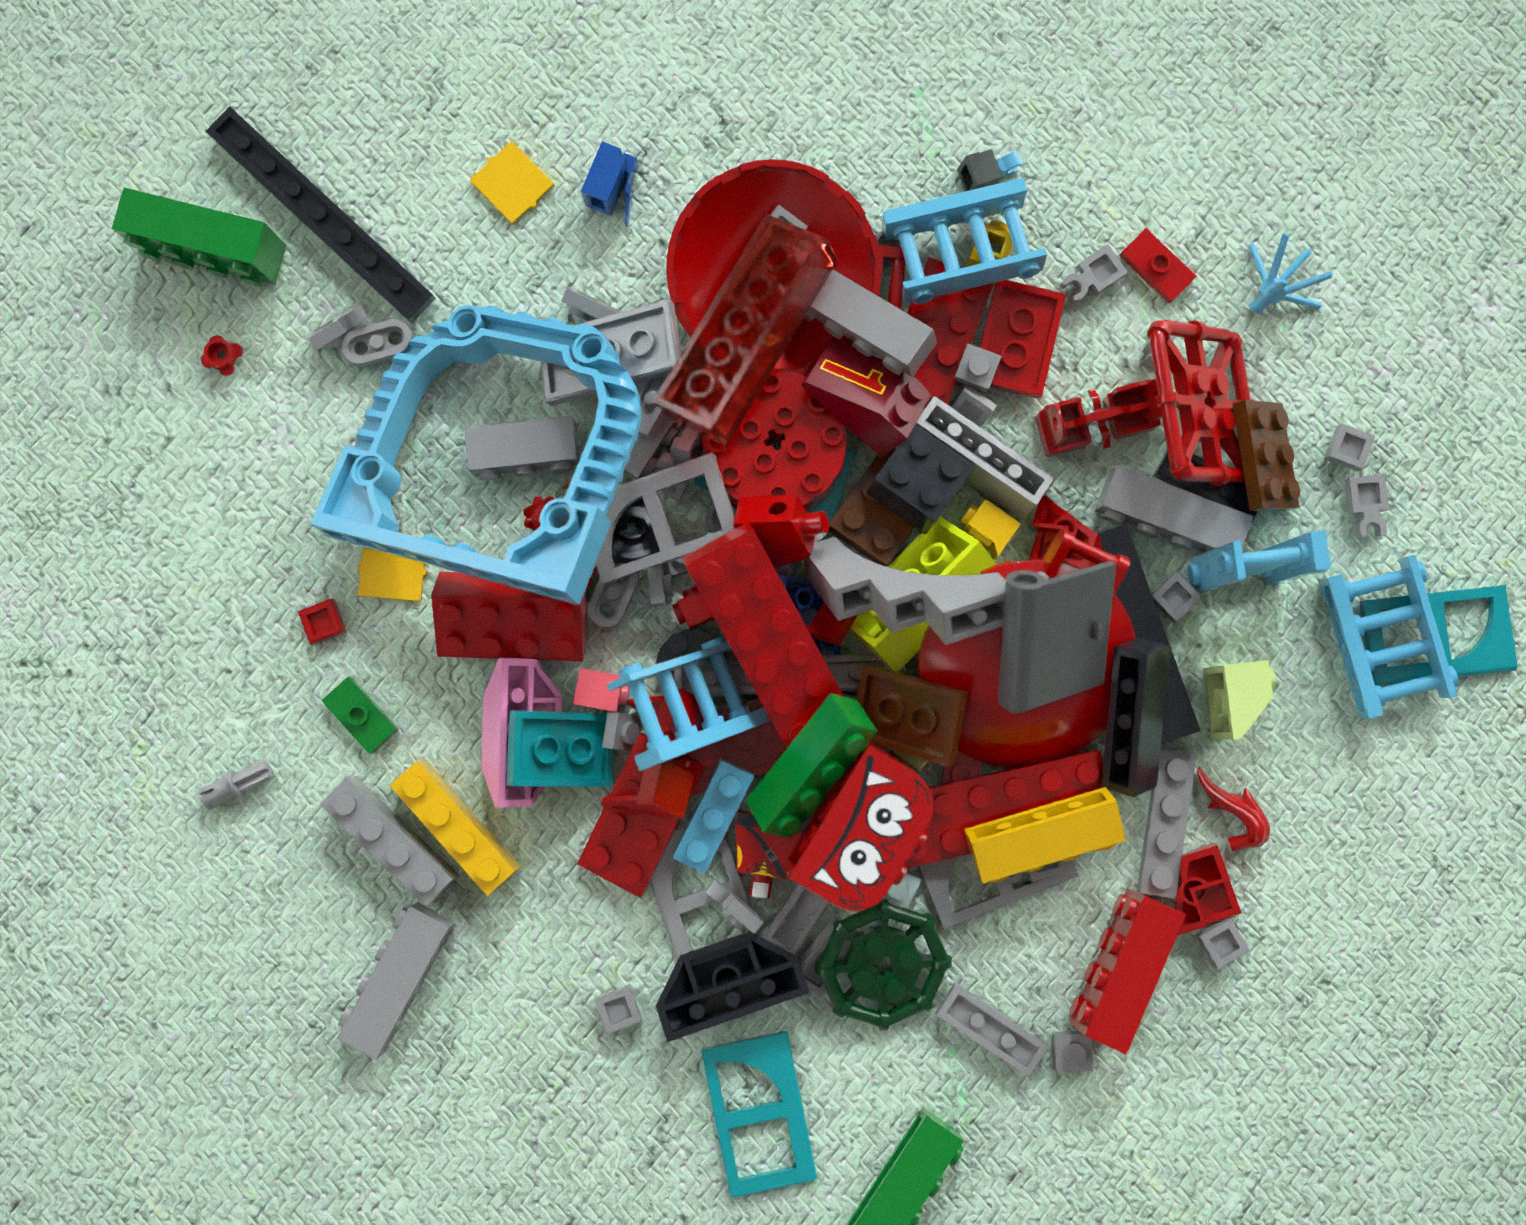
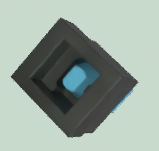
[957,149,1023,191]

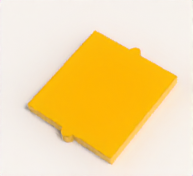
[470,141,554,225]
[357,547,428,602]

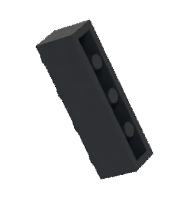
[1102,638,1171,797]

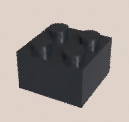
[866,424,975,535]

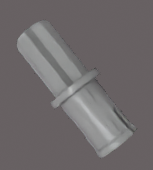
[199,760,273,810]

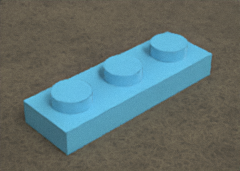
[672,758,754,873]

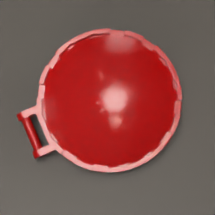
[666,159,906,375]
[918,529,1136,768]

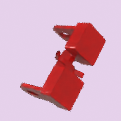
[1035,378,1162,457]
[600,689,705,819]

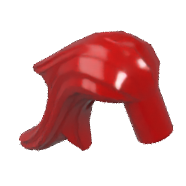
[1197,766,1270,852]

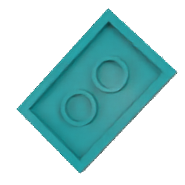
[506,710,614,787]

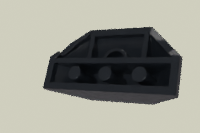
[655,931,809,1042]

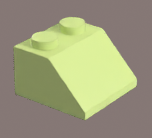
[1203,660,1276,740]

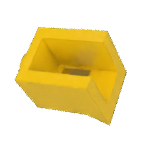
[966,220,1013,267]
[960,499,1021,560]

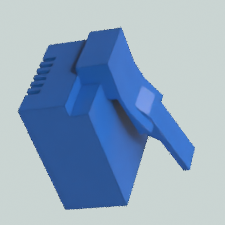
[581,141,639,227]

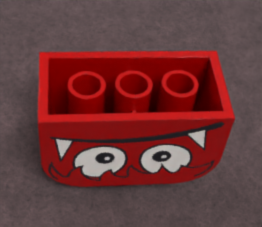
[785,742,934,911]

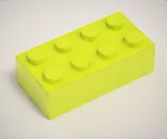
[849,516,997,672]

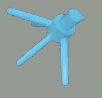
[1249,233,1333,315]

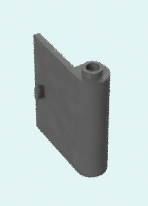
[998,561,1116,714]

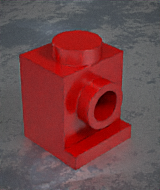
[672,586,715,629]

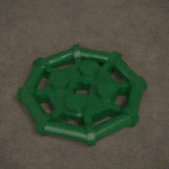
[815,899,952,1031]

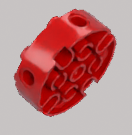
[702,369,848,512]

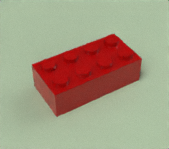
[431,572,588,662]
[1069,888,1186,1055]

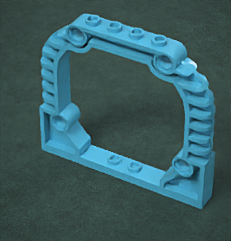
[310,305,642,605]

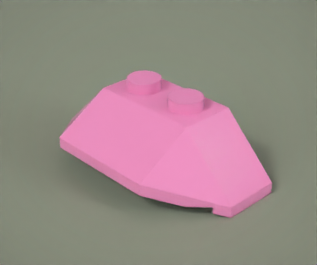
[481,658,562,807]

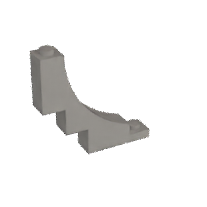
[803,537,1049,645]

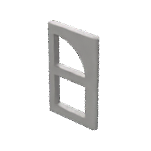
[596,452,735,584]
[650,826,762,960]
[918,857,1079,929]

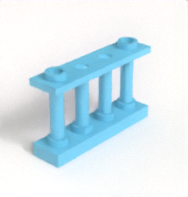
[882,178,1047,305]
[1188,530,1331,593]
[1320,555,1459,719]
[607,637,770,771]

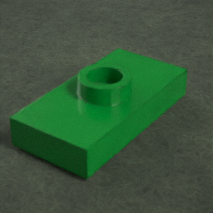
[321,676,399,754]

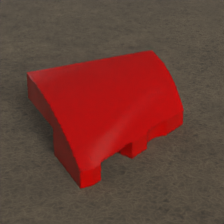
[1029,495,1102,569]
[1175,842,1242,936]

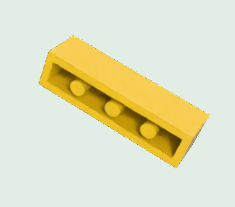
[389,760,522,896]
[964,787,1126,884]

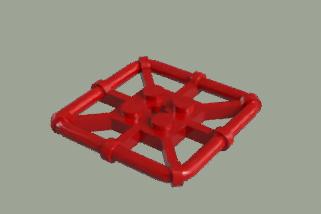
[1147,320,1255,486]

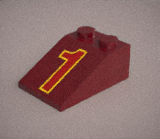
[801,339,932,458]

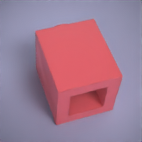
[573,668,630,712]

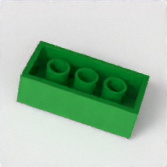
[111,187,286,286]

